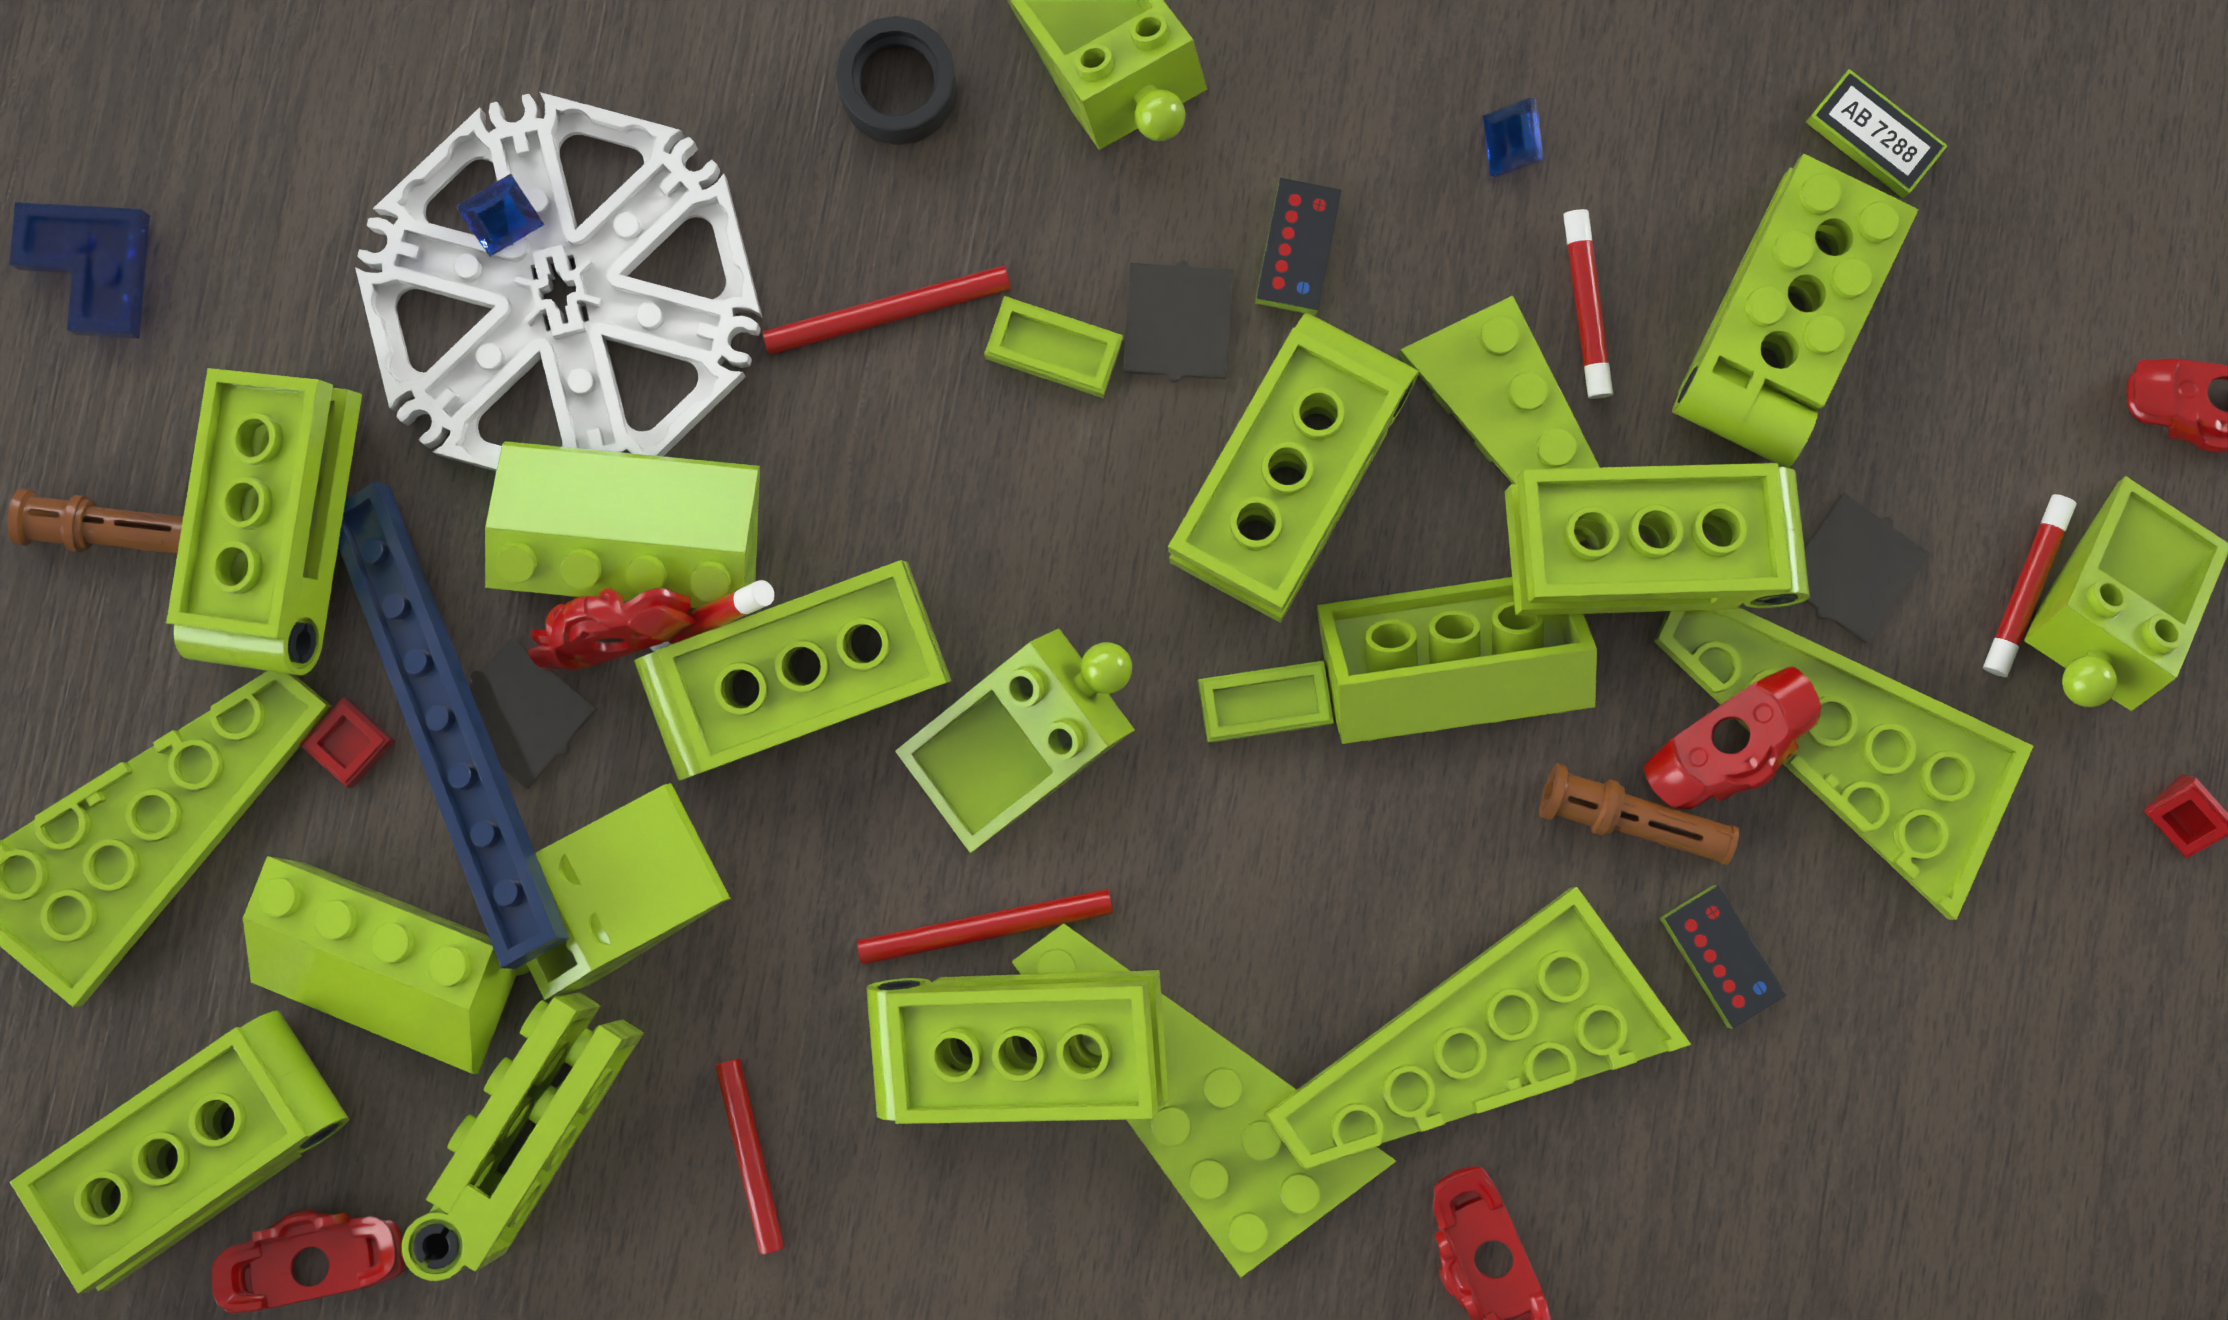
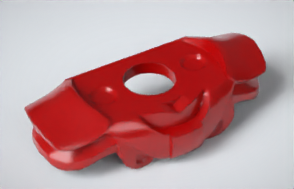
[2126,358,2228,453]
[527,588,696,671]
[1644,667,1821,809]
[1433,1166,1552,1320]
[211,1209,405,1313]

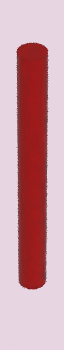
[762,265,1011,355]
[857,889,1113,965]

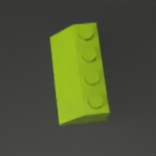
[485,441,760,608]
[1317,577,1597,744]
[243,856,520,1074]

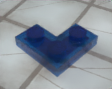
[9,202,150,339]

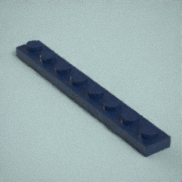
[338,481,569,969]

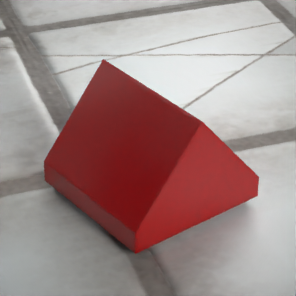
[2144,774,2228,859]

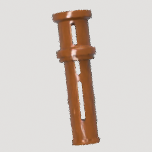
[7,488,183,554]
[1539,763,1739,865]

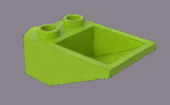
[1007,0,1207,150]
[2024,476,2228,711]
[895,628,1135,853]
[517,783,731,1000]

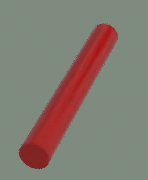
[715,1058,785,1255]

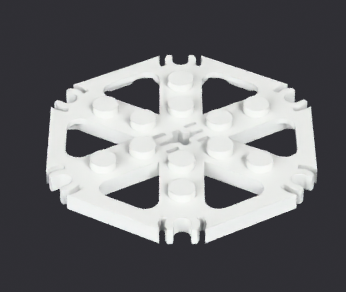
[355,92,763,471]

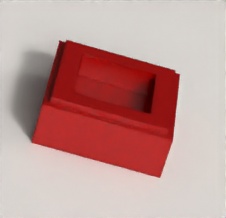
[300,697,395,788]

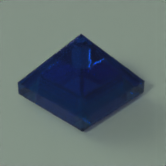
[1483,98,1544,177]
[456,174,544,257]

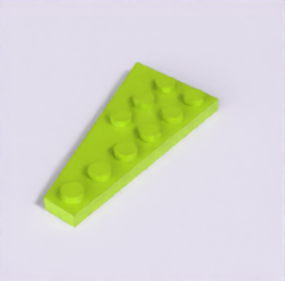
[1653,607,2034,920]
[0,671,333,1007]
[1264,886,1691,1169]
[1012,923,1396,1278]

